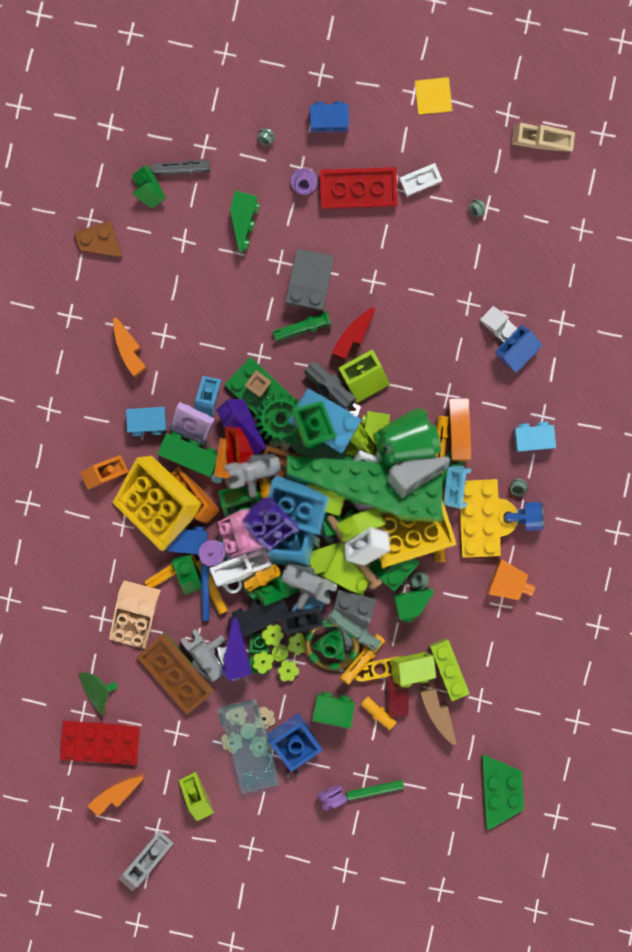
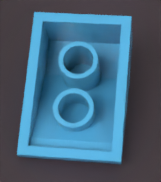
[288,388,362,453]
[268,476,329,534]
[267,529,314,567]

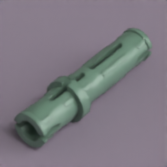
[327,609,381,651]

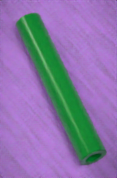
[346,779,405,801]

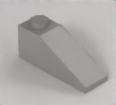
[387,457,450,498]
[118,830,174,891]

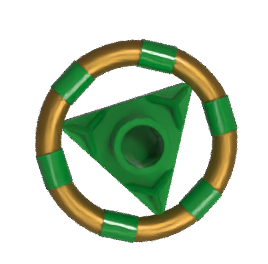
[304,619,360,671]

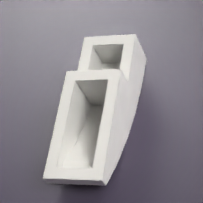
[210,548,272,586]

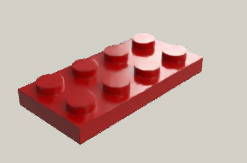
[320,167,398,209]
[60,720,140,765]

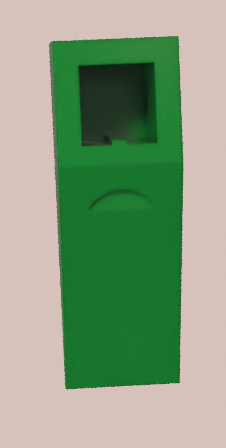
[230,190,260,255]

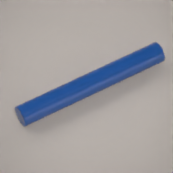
[201,564,210,621]

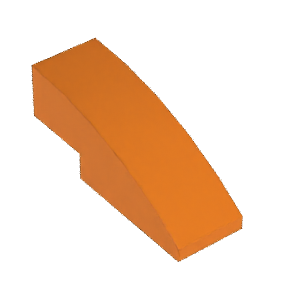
[113,317,148,378]
[448,399,471,461]
[87,773,145,817]

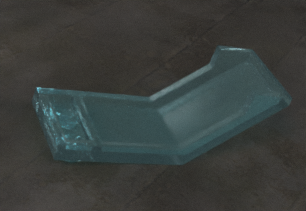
[217,699,279,794]

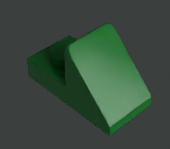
[131,165,166,208]
[172,554,201,595]
[255,575,299,606]

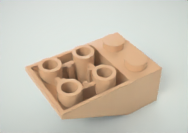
[109,580,161,649]

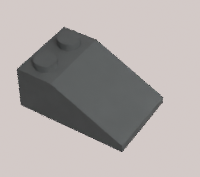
[286,249,334,312]
[326,589,376,654]

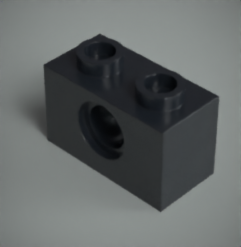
[281,606,324,634]

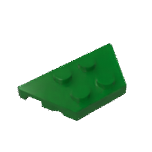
[482,754,524,830]

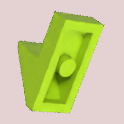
[345,423,377,457]

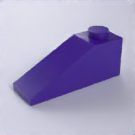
[216,399,266,455]
[221,616,252,681]

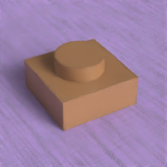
[245,370,272,397]

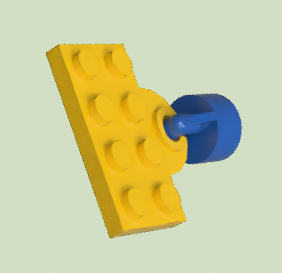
[460,479,544,557]

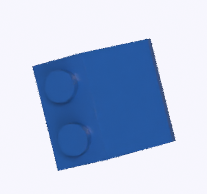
[267,713,323,771]

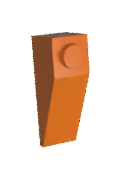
[171,466,220,524]

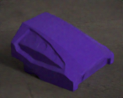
[243,497,299,551]

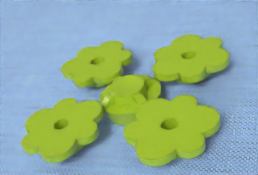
[253,625,306,681]

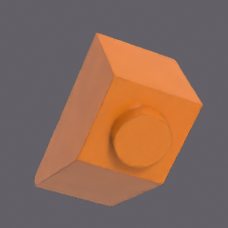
[80,455,129,490]

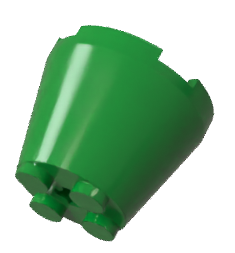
[373,408,440,467]

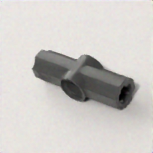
[304,361,357,410]

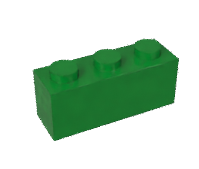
[157,432,218,478]

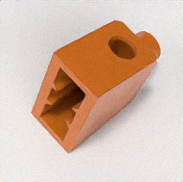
[487,559,536,600]

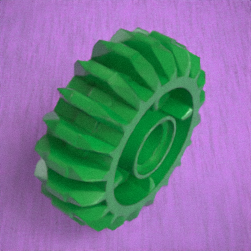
[255,393,301,445]

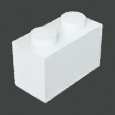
[345,528,390,565]

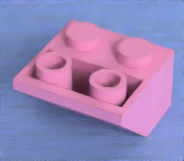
[218,509,264,559]

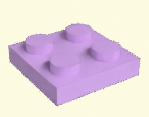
[169,402,214,446]

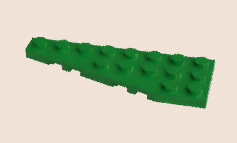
[286,456,443,522]

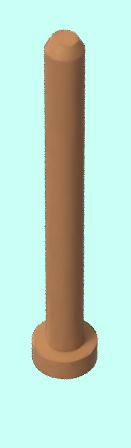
[327,514,382,590]

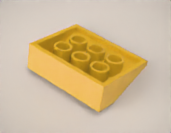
[112,456,202,551]
[377,500,457,568]

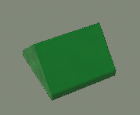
[291,401,337,448]

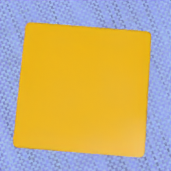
[415,77,452,114]

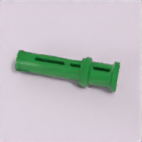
[273,310,332,342]

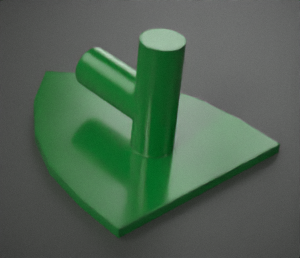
[79,672,118,715]

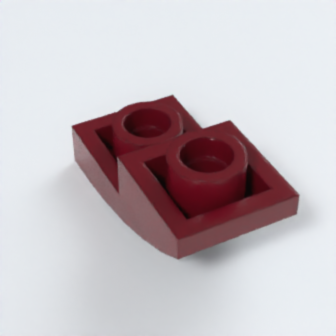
[386,676,409,717]

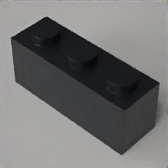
[228,598,290,637]

